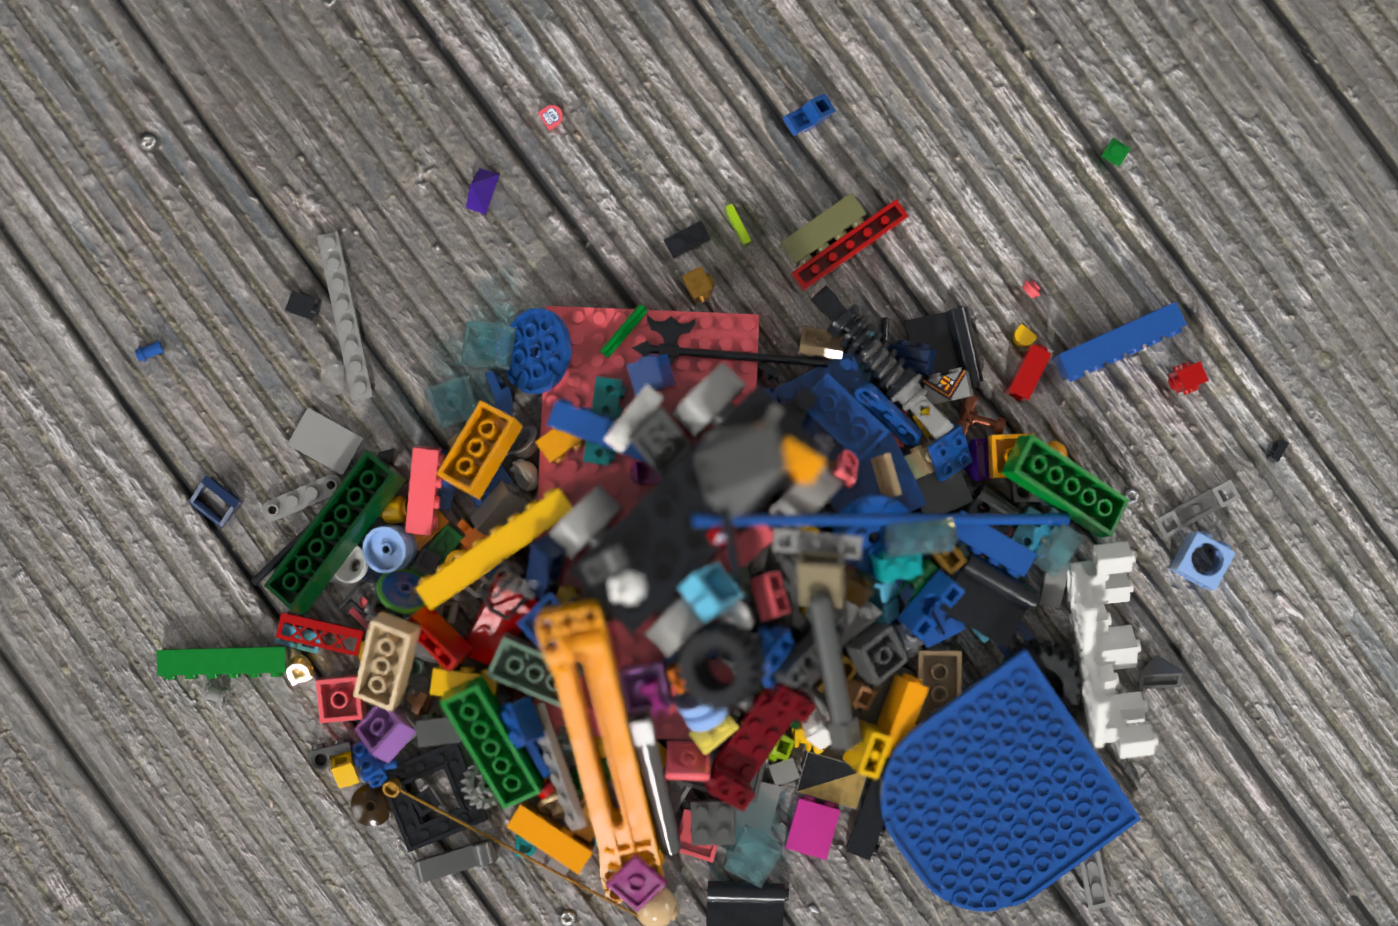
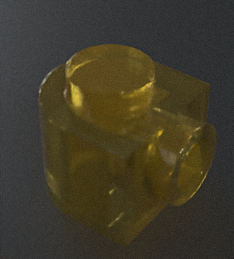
[287,655,314,685]

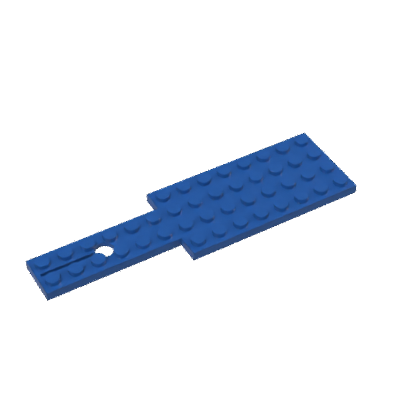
[775,352,965,648]

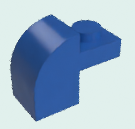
[783,93,836,136]

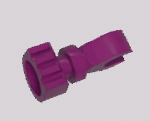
[639,678,669,718]

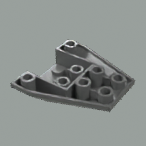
[695,424,788,520]

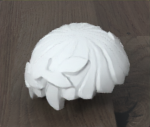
[510,459,539,492]

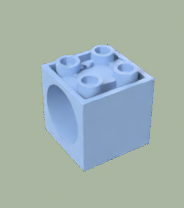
[1169,530,1236,590]

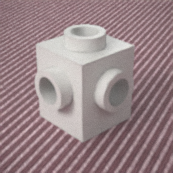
[609,571,646,604]

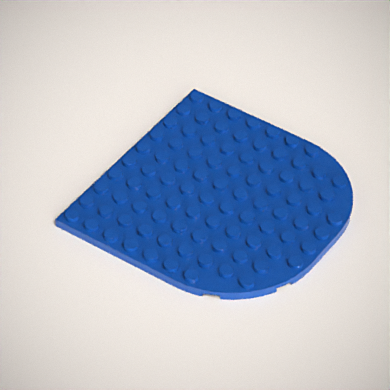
[880,649,1141,912]

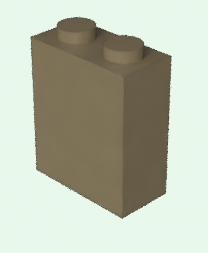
[797,551,846,608]

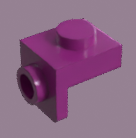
[630,462,663,486]

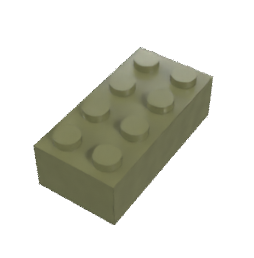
[780,193,866,268]

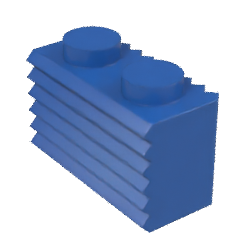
[500,696,546,748]

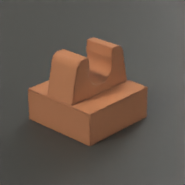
[407,692,435,715]

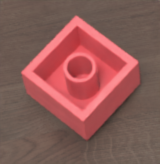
[316,674,368,723]

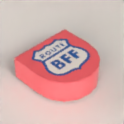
[538,105,563,131]

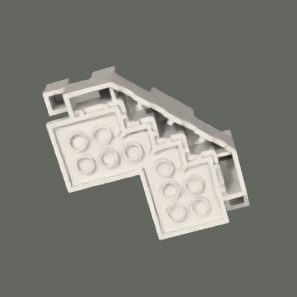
[1066,541,1158,758]

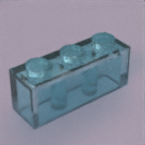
[884,519,957,556]

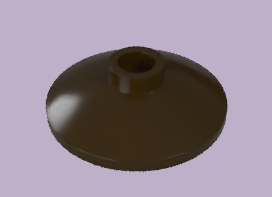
[351,784,392,827]

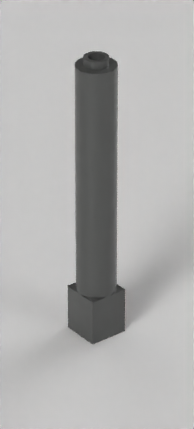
[807,592,862,750]
[627,710,682,856]

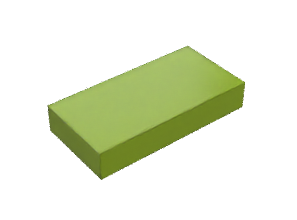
[725,204,751,247]

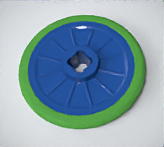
[376,569,426,614]

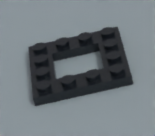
[381,742,488,852]

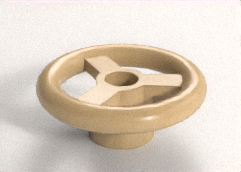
[537,793,579,819]

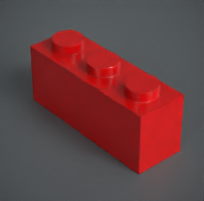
[408,605,473,672]

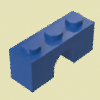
[897,570,965,641]

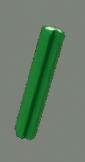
[600,304,648,358]

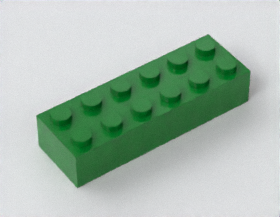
[1001,434,1130,537]
[440,675,545,810]

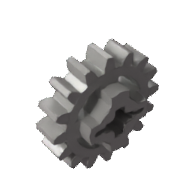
[461,763,498,809]

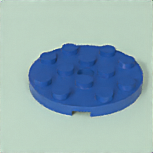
[502,308,572,394]
[831,494,915,579]

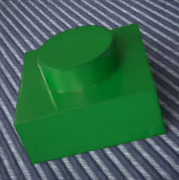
[1101,137,1131,167]

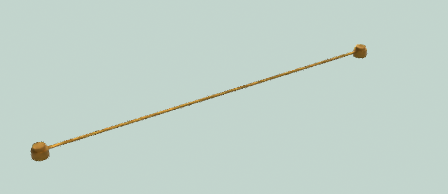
[383,778,639,918]

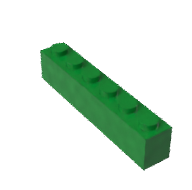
[157,646,289,680]

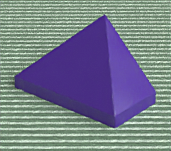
[466,168,500,215]
[963,438,992,481]

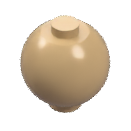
[630,887,679,926]

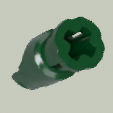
[895,556,939,605]

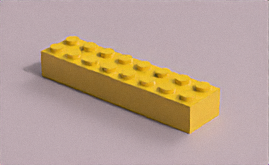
[415,488,574,610]

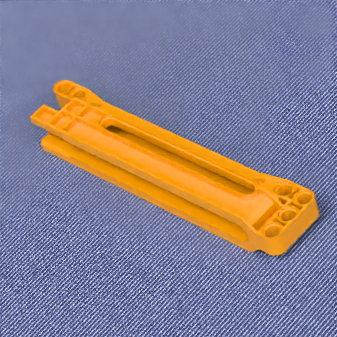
[536,600,665,904]

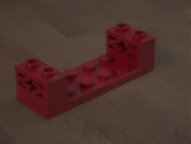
[702,681,817,812]

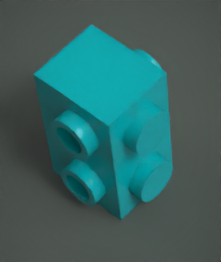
[871,547,922,583]

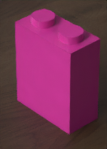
[784,794,841,860]

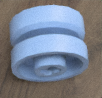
[362,524,417,573]
[674,692,729,732]

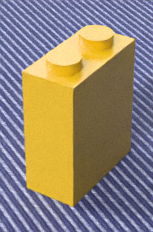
[843,719,893,779]

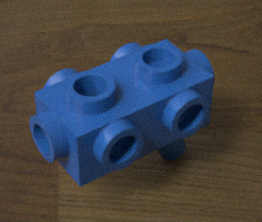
[352,741,398,788]

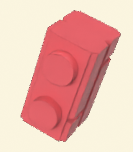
[749,571,792,621]

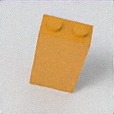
[876,673,928,757]

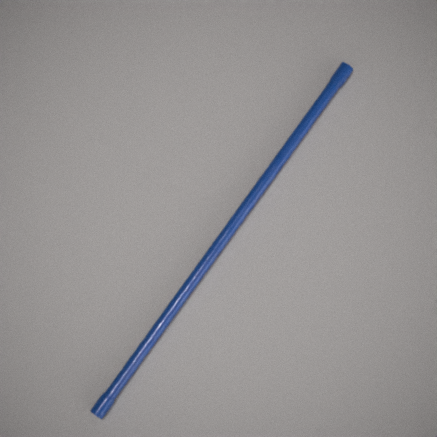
[692,513,1070,527]

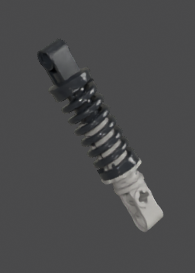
[810,285,954,440]

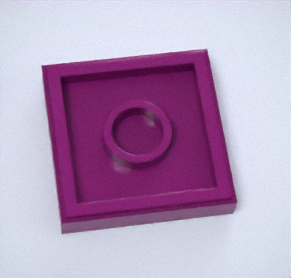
[606,853,667,912]

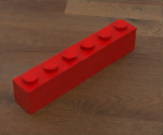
[791,199,909,292]

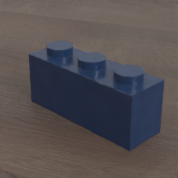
[525,534,566,601]

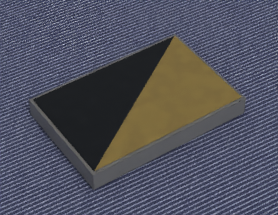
[795,751,867,810]

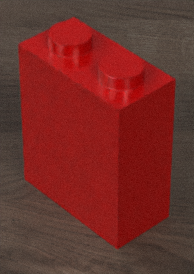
[1004,343,1052,402]

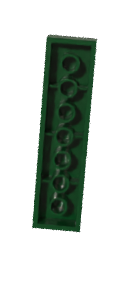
[264,450,407,615]

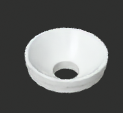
[334,546,368,583]
[719,601,753,630]

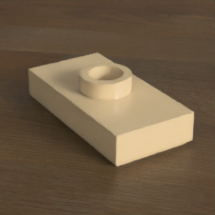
[871,453,902,498]

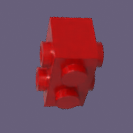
[1168,361,1209,395]

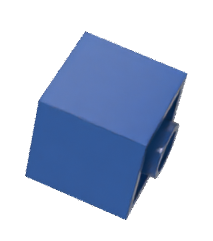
[627,354,676,396]

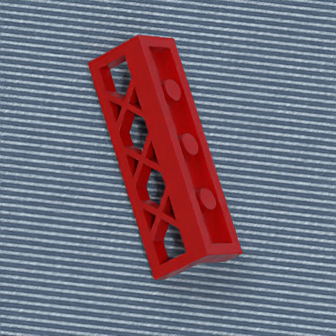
[276,612,367,656]

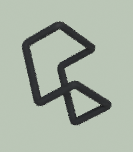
[477,558,534,620]
[338,576,393,636]

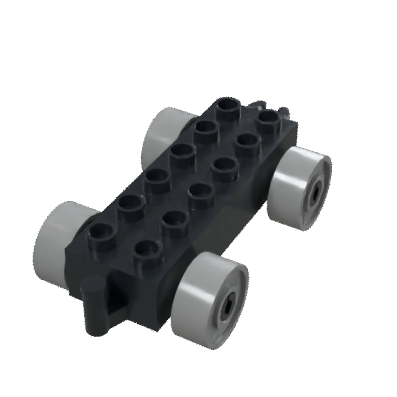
[548,362,843,657]

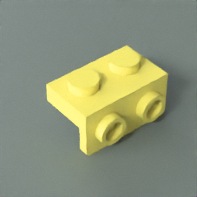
[689,713,739,755]

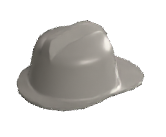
[506,426,540,459]

